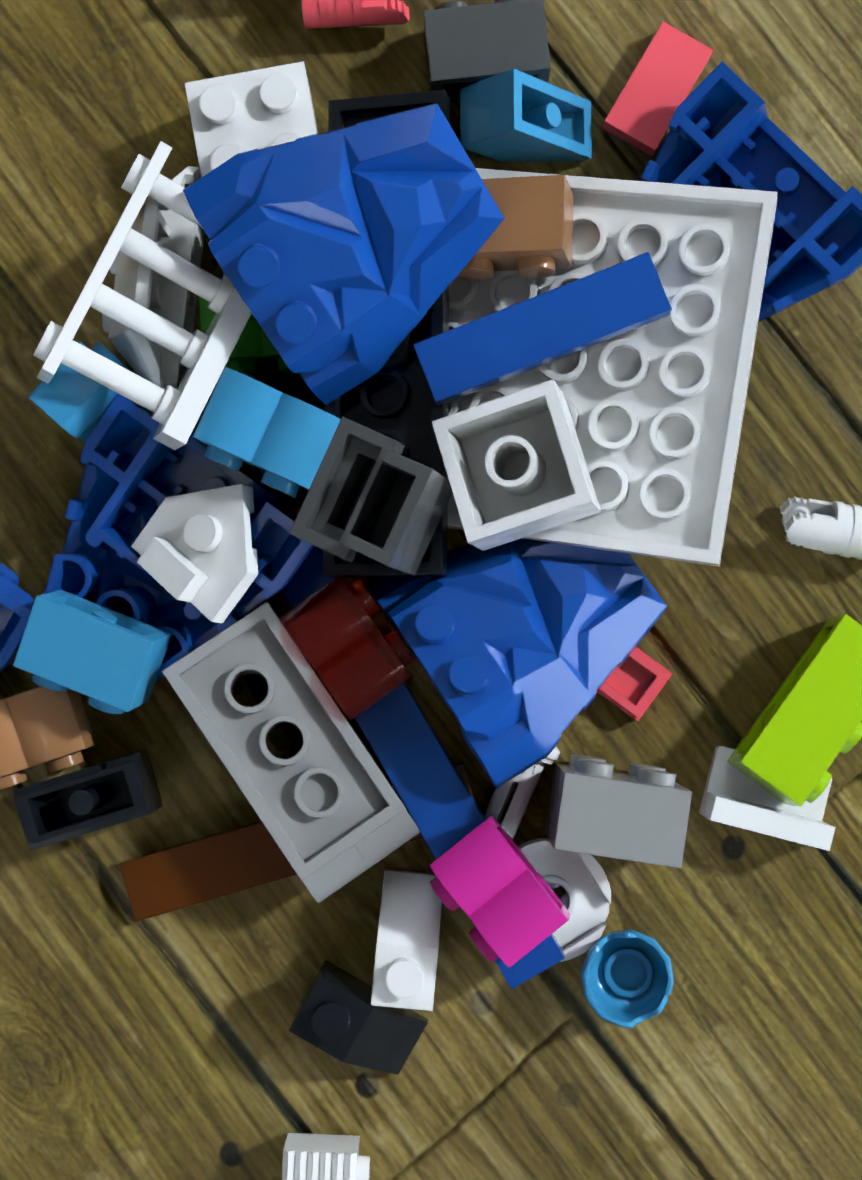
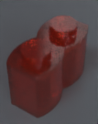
[279,575,416,720]

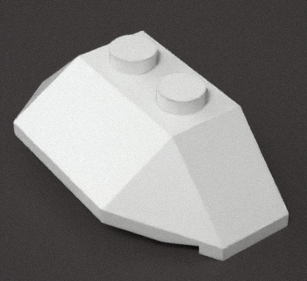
[102,166,205,389]

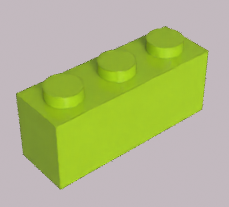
[727,614,862,807]

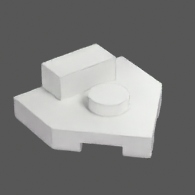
[131,484,258,624]

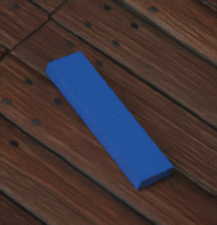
[414,252,672,406]

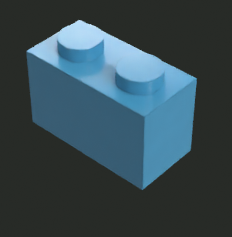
[13,590,172,714]

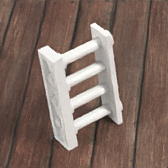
[33,141,251,450]

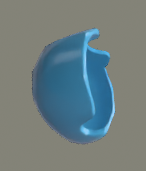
[580,929,674,1028]

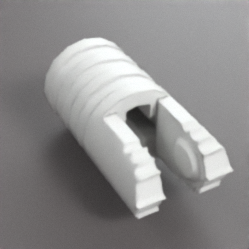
[779,497,862,560]

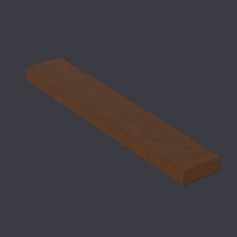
[119,762,474,922]

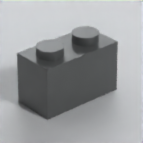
[424,0,551,102]

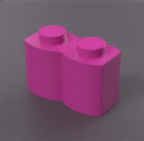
[429,816,571,968]

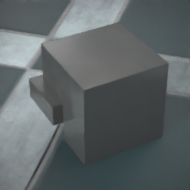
[289,417,453,576]

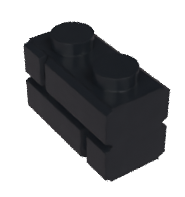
[14,750,163,850]

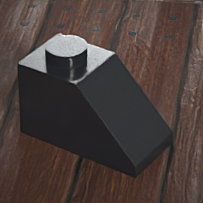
[289,960,428,1075]

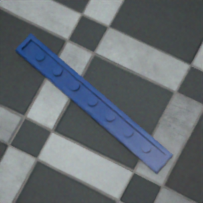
[281,546,565,989]

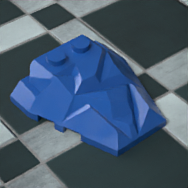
[641,61,862,322]
[183,103,505,405]
[45,394,314,682]
[367,538,667,789]

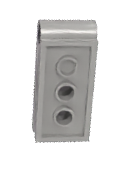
[162,602,420,903]

